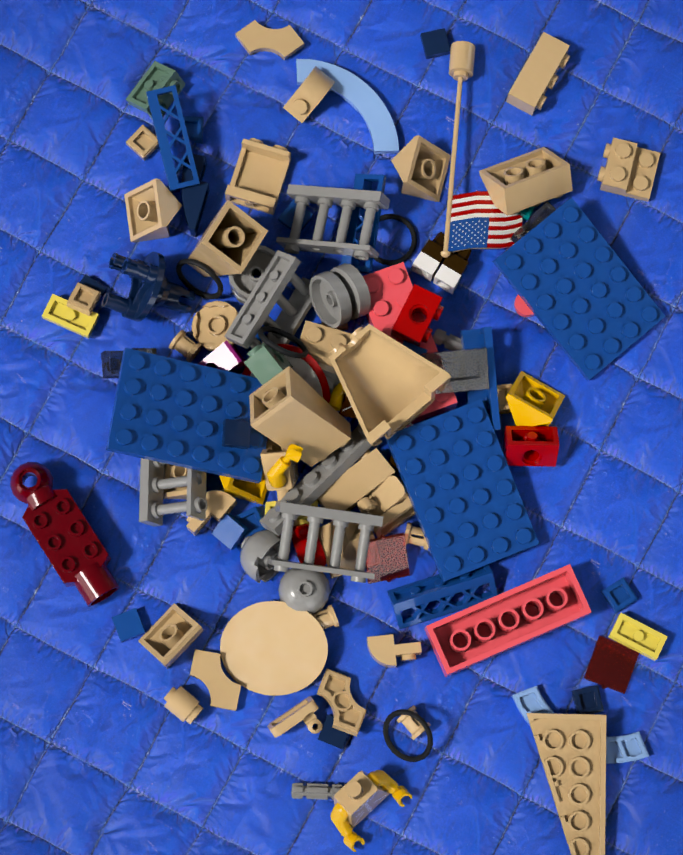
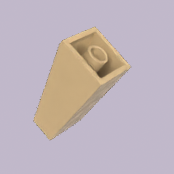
[188,200,268,277]
[249,366,352,467]

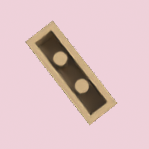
[506,32,570,116]
[317,448,395,521]

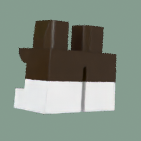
[412,232,471,294]

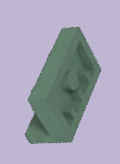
[126,61,185,119]

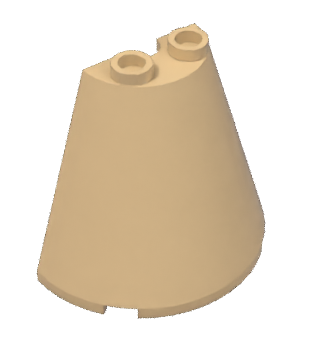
[329,324,451,446]

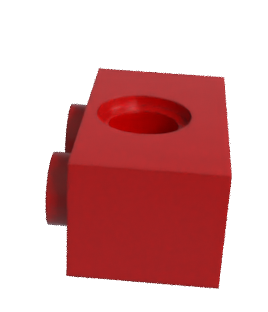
[391,284,444,347]
[503,426,559,467]

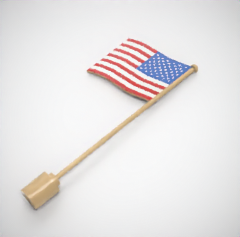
[440,41,523,258]

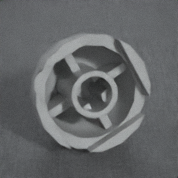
[240,530,290,583]
[278,568,330,614]

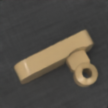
[357,476,408,516]
[373,496,415,538]
[267,696,322,738]

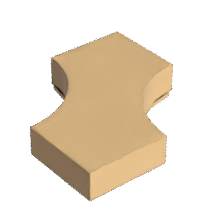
[235,20,305,60]
[190,649,242,711]
[317,668,367,737]

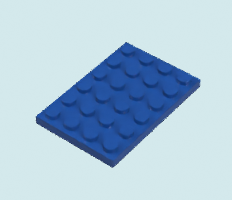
[492,197,666,380]
[106,348,268,483]
[386,399,539,582]

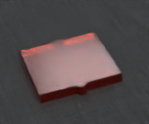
[365,533,410,584]
[583,636,639,694]

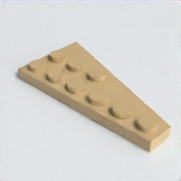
[526,713,606,855]

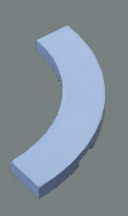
[296,59,399,154]
[512,686,649,764]

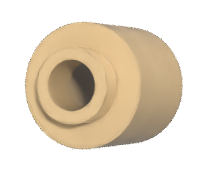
[164,686,204,724]

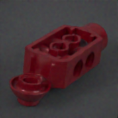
[10,462,119,607]

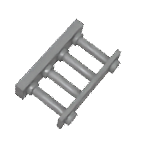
[276,184,390,260]
[224,250,312,349]
[139,458,207,527]
[267,501,384,583]

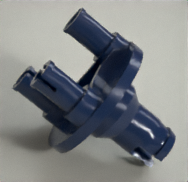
[102,252,195,322]

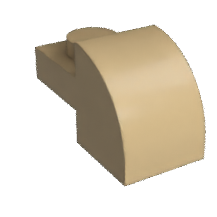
[283,66,335,123]
[186,490,237,536]
[366,634,422,668]

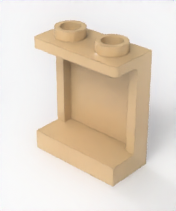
[225,138,291,215]

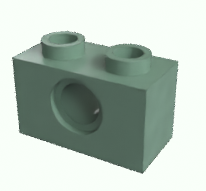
[244,343,293,385]

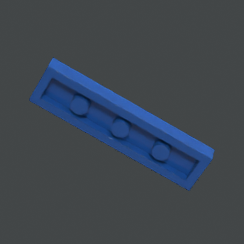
[146,85,200,193]
[341,174,386,274]
[460,327,501,431]
[387,565,498,629]

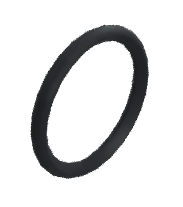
[374,214,417,265]
[176,259,223,299]
[258,326,308,359]
[383,709,433,762]

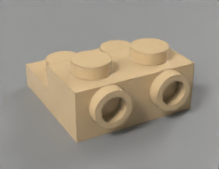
[597,137,660,202]

